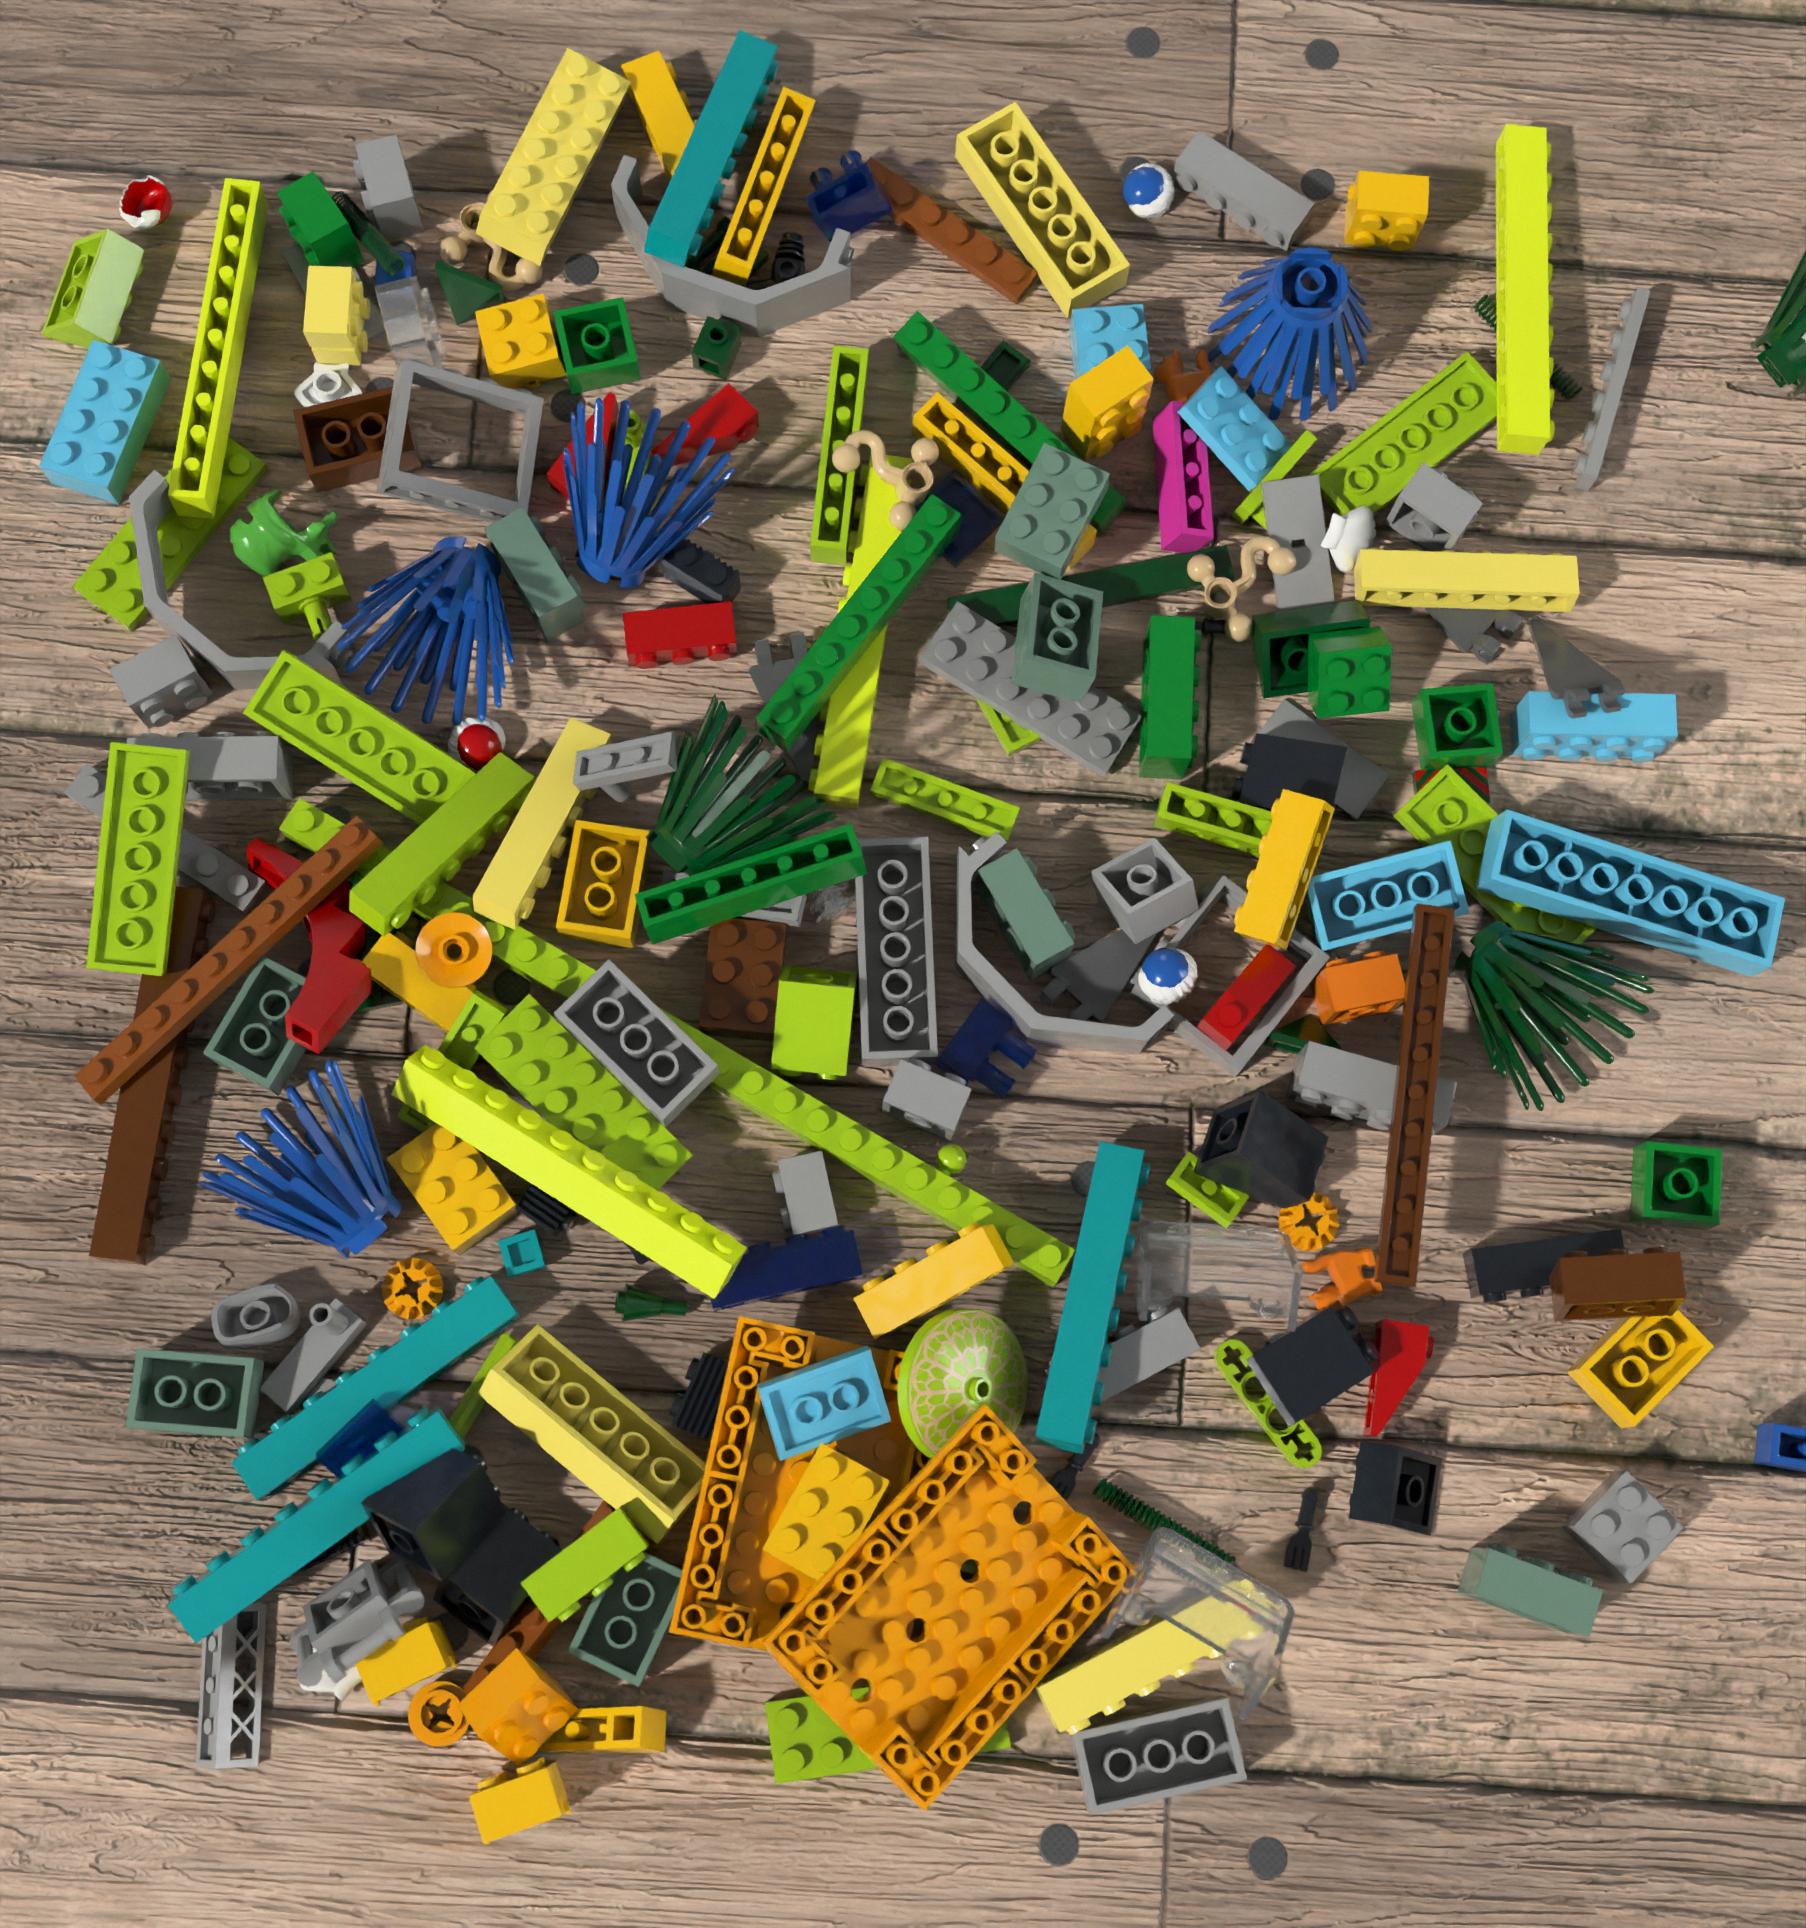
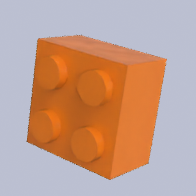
[1311,951,1405,1026]

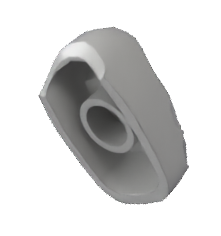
[211,1284,301,1349]

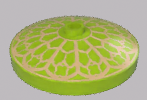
[897,1308,1028,1459]

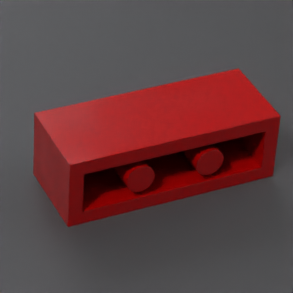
[623,601,737,669]

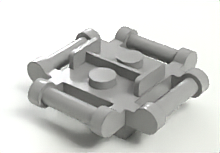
[290,1557,424,1687]

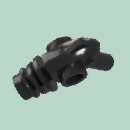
[746,232,805,290]

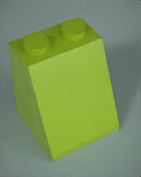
[771,965,858,1080]

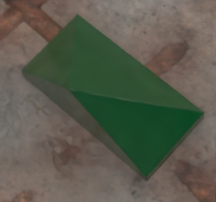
[434,261,507,325]
[1265,1014,1344,1054]

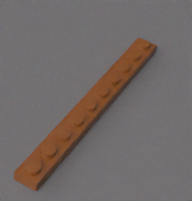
[74,815,384,1105]

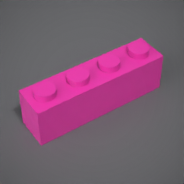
[1152,400,1214,553]

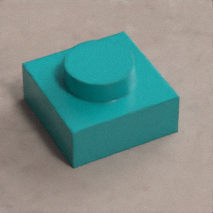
[498,1229,547,1278]

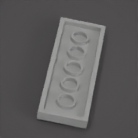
[919,601,1142,777]

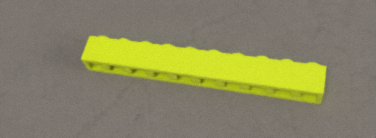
[1496,124,1555,455]
[168,178,269,519]
[808,453,913,809]
[391,1045,747,1299]

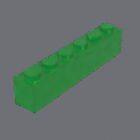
[634,823,867,945]

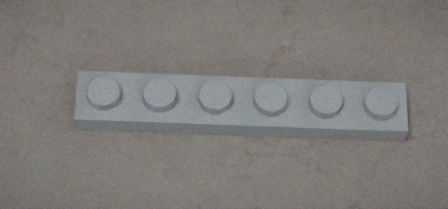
[1573,287,1651,492]
[64,764,268,914]

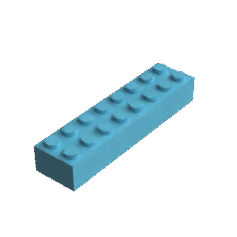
[1475,810,1785,977]

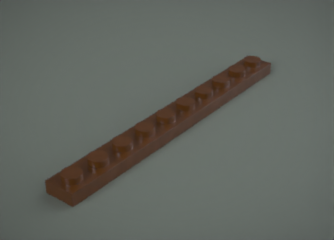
[1374,903,1455,1288]

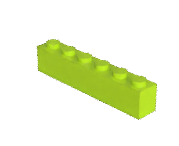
[810,345,869,565]
[349,752,534,937]

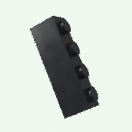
[1463,1229,1625,1304]

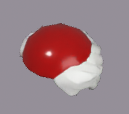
[119,176,173,230]
[447,717,506,770]

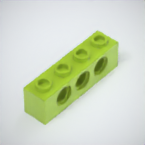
[1153,782,1272,857]

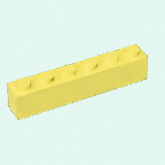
[1354,547,1580,612]
[473,718,611,930]

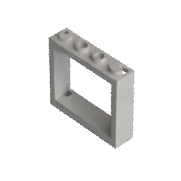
[377,359,544,523]
[1129,875,1330,1077]

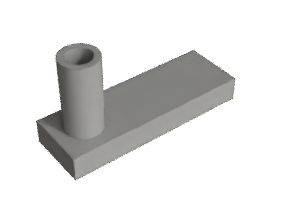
[573,731,680,802]
[259,1298,368,1415]

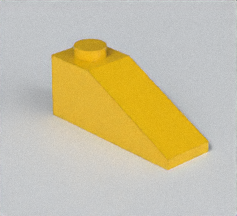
[537,1706,666,1754]

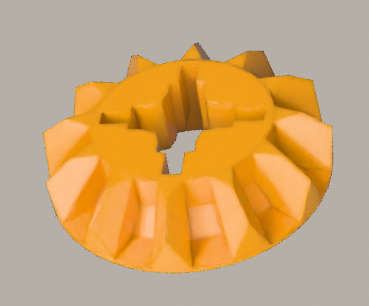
[1278,1191,1340,1251]
[381,1257,444,1319]
[408,1680,470,1747]

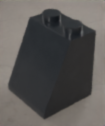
[1231,733,1348,811]
[1193,1091,1329,1209]
[1246,1300,1381,1427]
[361,1448,506,1582]
[433,1503,562,1647]

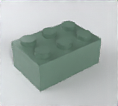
[995,443,1110,580]
[484,507,586,642]
[1011,573,1103,703]
[975,848,1076,981]
[203,956,307,1096]
[125,1349,264,1439]
[1457,1543,1603,1637]
[567,1550,683,1687]

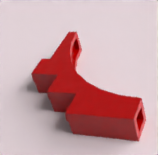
[247,838,372,1054]

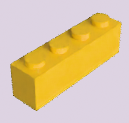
[621,50,698,183]
[1234,789,1335,950]
[362,931,506,1058]
[853,1222,1015,1339]

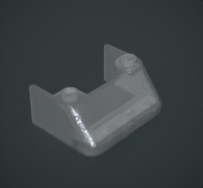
[1135,1221,1302,1332]
[1101,1527,1294,1721]

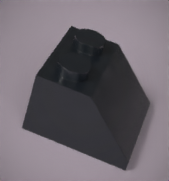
[1349,1441,1442,1536]

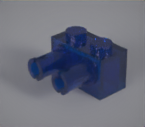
[805,150,893,243]
[936,999,1038,1100]

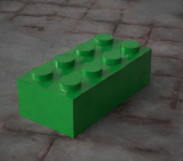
[1139,615,1201,780]

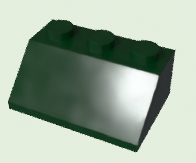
[1252,600,1370,698]

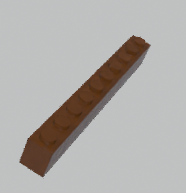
[89,886,215,1265]

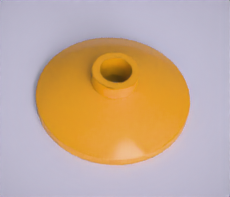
[415,912,492,988]

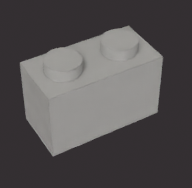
[772,1151,838,1239]

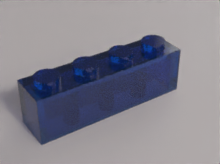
[710,1226,863,1312]

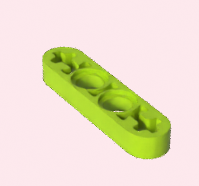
[1214,1339,1322,1468]

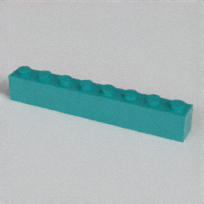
[643,30,780,268]
[1035,1142,1151,1454]
[231,1276,522,1501]
[167,1405,465,1643]

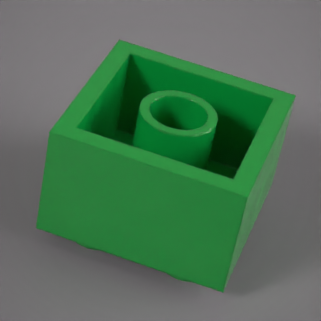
[277,171,365,269]
[553,297,641,394]
[1308,626,1392,719]
[1411,683,1503,770]
[1630,1141,1722,1230]

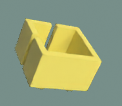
[303,266,370,365]

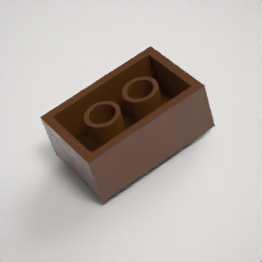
[293,386,422,492]
[699,918,787,1042]
[1549,1247,1686,1321]

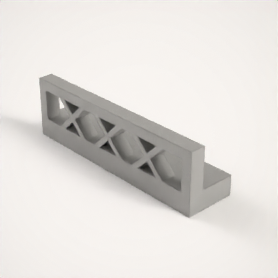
[196,1602,267,1769]

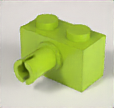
[263,552,352,641]

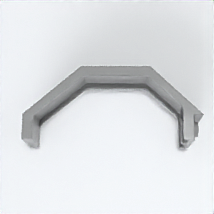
[611,155,854,337]
[129,469,356,690]
[955,831,1174,1054]

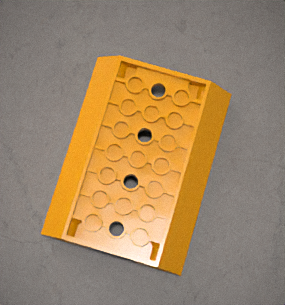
[669,1316,931,1651]
[761,1404,1138,1811]

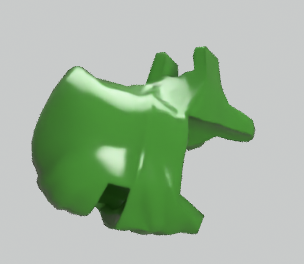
[230,487,338,576]

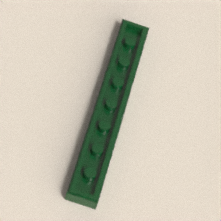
[947,545,1235,627]

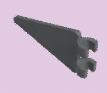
[1424,607,1523,665]
[1529,620,1625,719]
[749,632,817,787]
[1039,929,1158,1022]

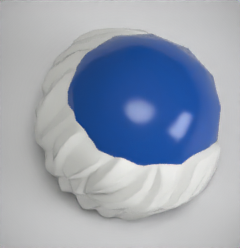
[1122,163,1175,218]
[1138,948,1198,1006]

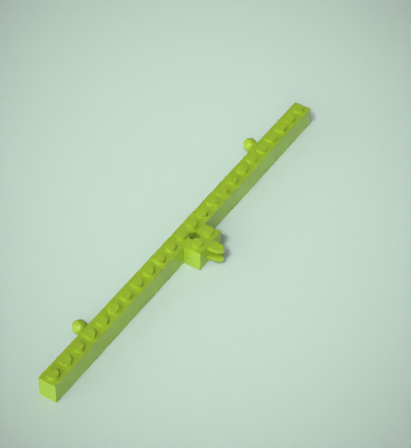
[279,798,1075,1287]

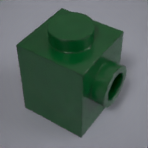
[691,316,742,380]

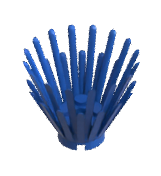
[1208,247,1372,421]
[562,398,736,588]
[337,536,513,726]
[198,1059,402,1259]

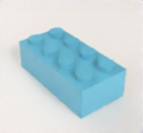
[39,340,171,505]
[1510,691,1678,763]
[1305,841,1469,951]

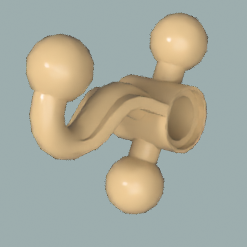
[439,190,543,292]
[832,430,939,530]
[1187,536,1296,642]

